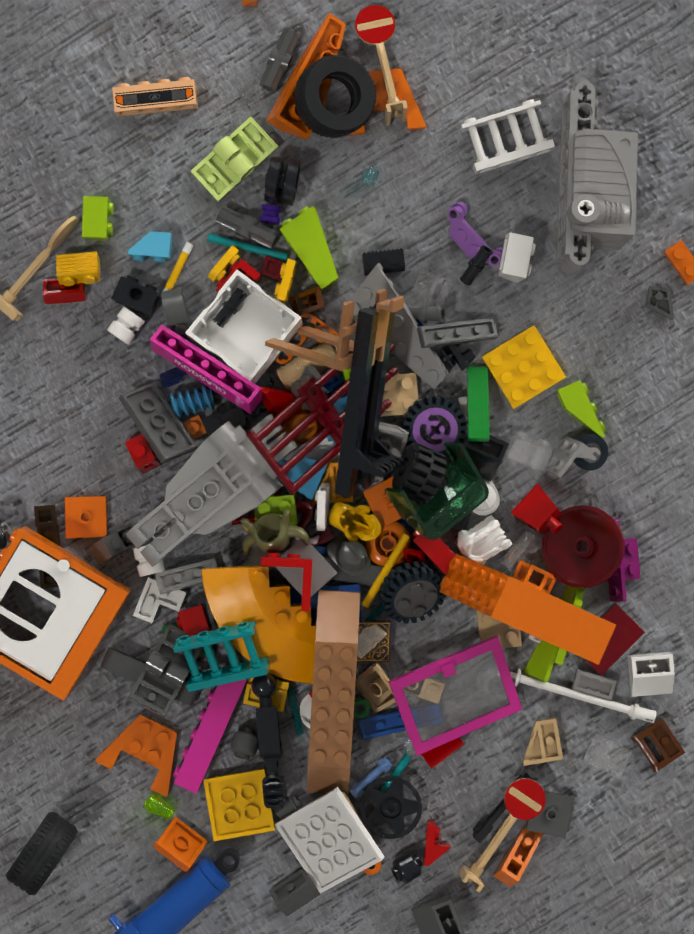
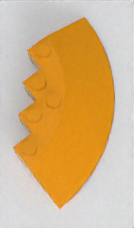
[201,565,316,684]

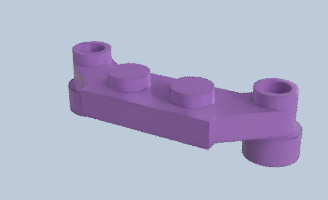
[447,202,503,266]

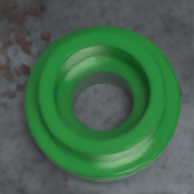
[354,698,370,719]

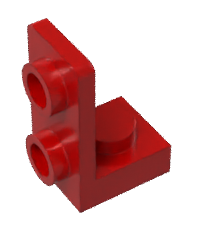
[216,259,262,293]

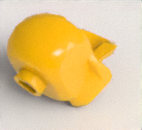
[328,501,381,542]

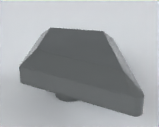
[645,286,674,320]

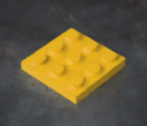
[481,325,566,409]
[203,768,275,841]

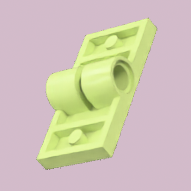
[191,117,279,203]

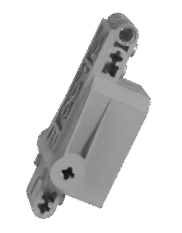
[125,414,297,567]

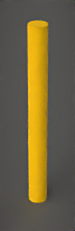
[361,533,410,608]

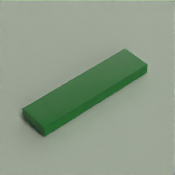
[467,366,490,442]

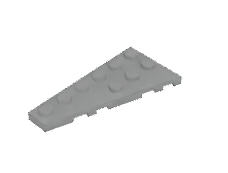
[349,262,449,390]

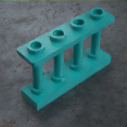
[173,621,270,692]

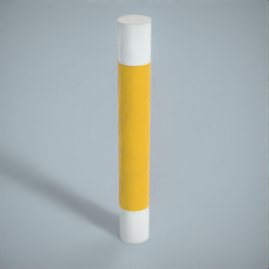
[160,242,194,298]

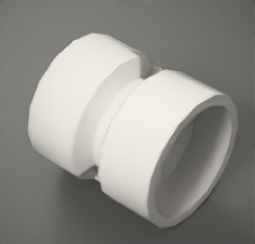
[107,306,145,345]
[133,545,165,577]

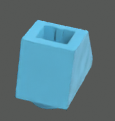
[128,231,173,263]

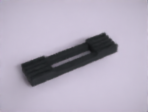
[472,773,534,843]

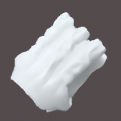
[455,515,512,565]

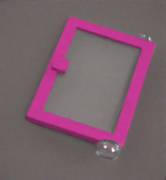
[388,635,525,758]

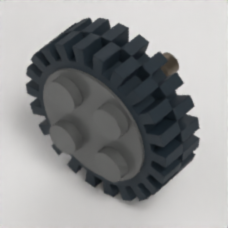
[379,561,446,624]

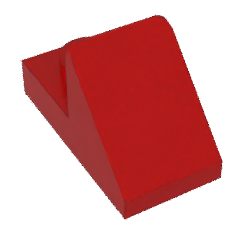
[423,821,451,866]

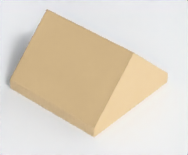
[355,661,395,713]

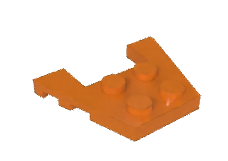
[347,68,426,136]
[95,714,178,797]

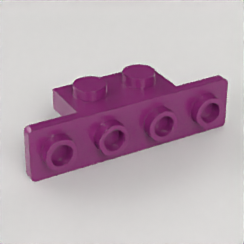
[608,519,641,602]

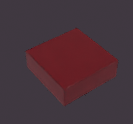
[260,255,286,282]

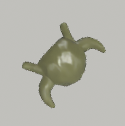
[240,510,310,556]

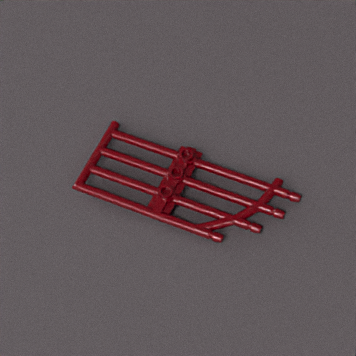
[246,343,398,495]

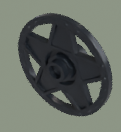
[360,776,422,839]

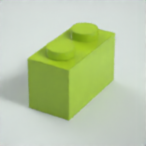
[82,196,114,241]

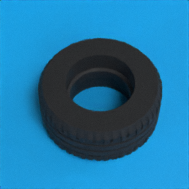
[294,55,376,138]
[6,812,78,895]

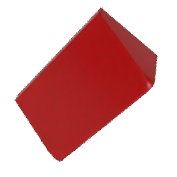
[43,278,86,304]
[421,726,464,769]

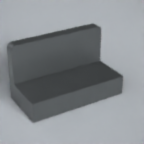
[269,868,320,916]

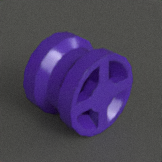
[260,204,282,225]

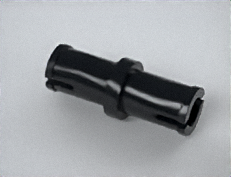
[460,245,493,286]
[212,288,248,328]

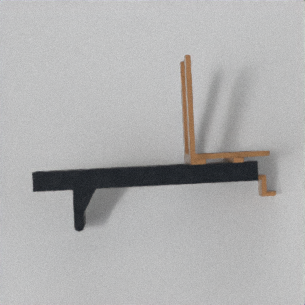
[265,289,405,498]

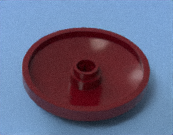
[541,505,625,588]

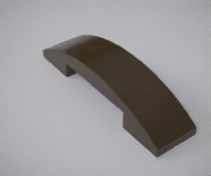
[34,505,61,588]

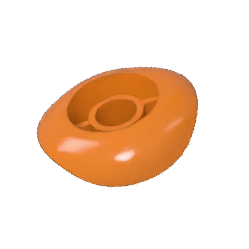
[364,521,412,567]

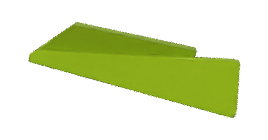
[524,586,585,682]

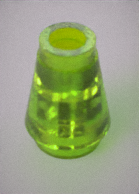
[143,793,175,820]

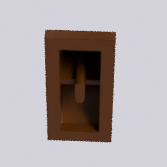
[289,287,325,316]

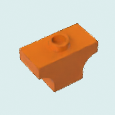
[512,560,556,594]

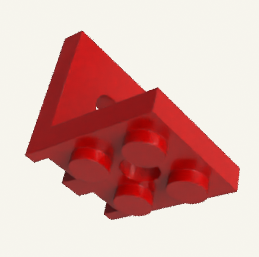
[260,553,312,611]

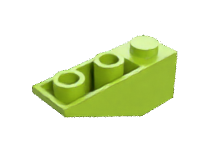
[555,380,606,438]

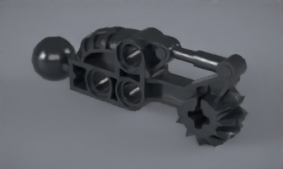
[251,673,286,809]

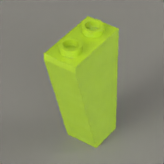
[280,206,339,292]

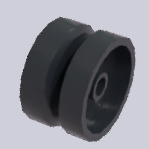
[264,156,301,206]

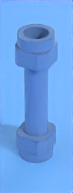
[349,756,393,799]

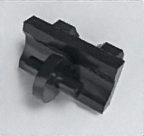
[440,343,476,371]

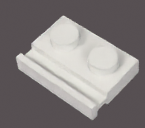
[315,483,330,531]

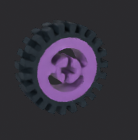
[402,395,467,458]

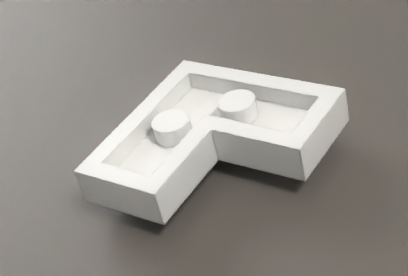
[133,577,187,623]

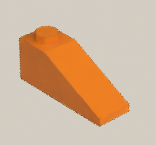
[493,822,543,887]

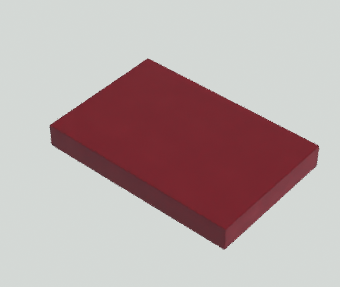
[585,603,645,676]

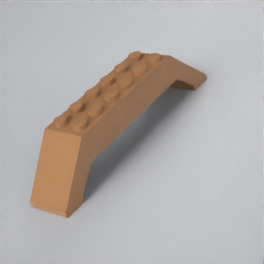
[307,590,360,796]

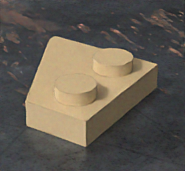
[523,718,563,766]

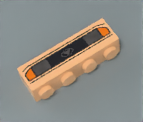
[112,77,198,117]

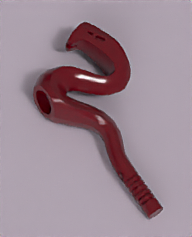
[232,499,334,546]

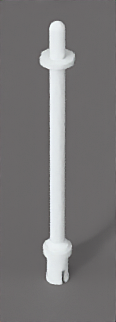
[496,669,656,724]

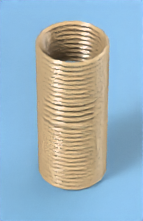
[277,342,337,391]

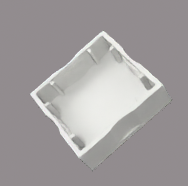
[185,270,303,384]

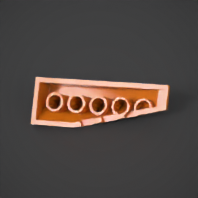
[266,13,346,140]

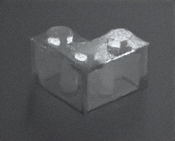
[504,431,554,472]

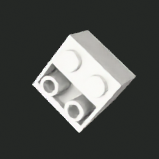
[498,232,535,283]
[627,652,675,697]

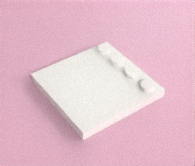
[274,787,385,894]

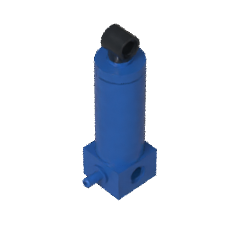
[108,848,240,934]

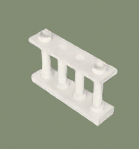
[461,99,555,175]

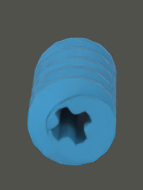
[170,386,215,417]

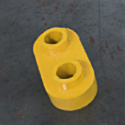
[208,246,240,282]

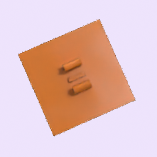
[363,476,418,529]

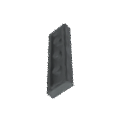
[417,318,498,348]

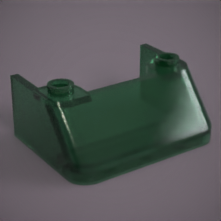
[385,442,489,540]

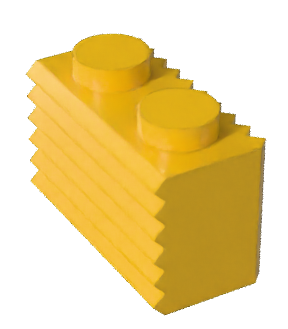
[56,251,100,286]

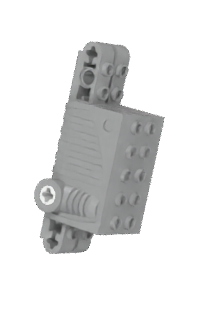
[553,81,638,275]

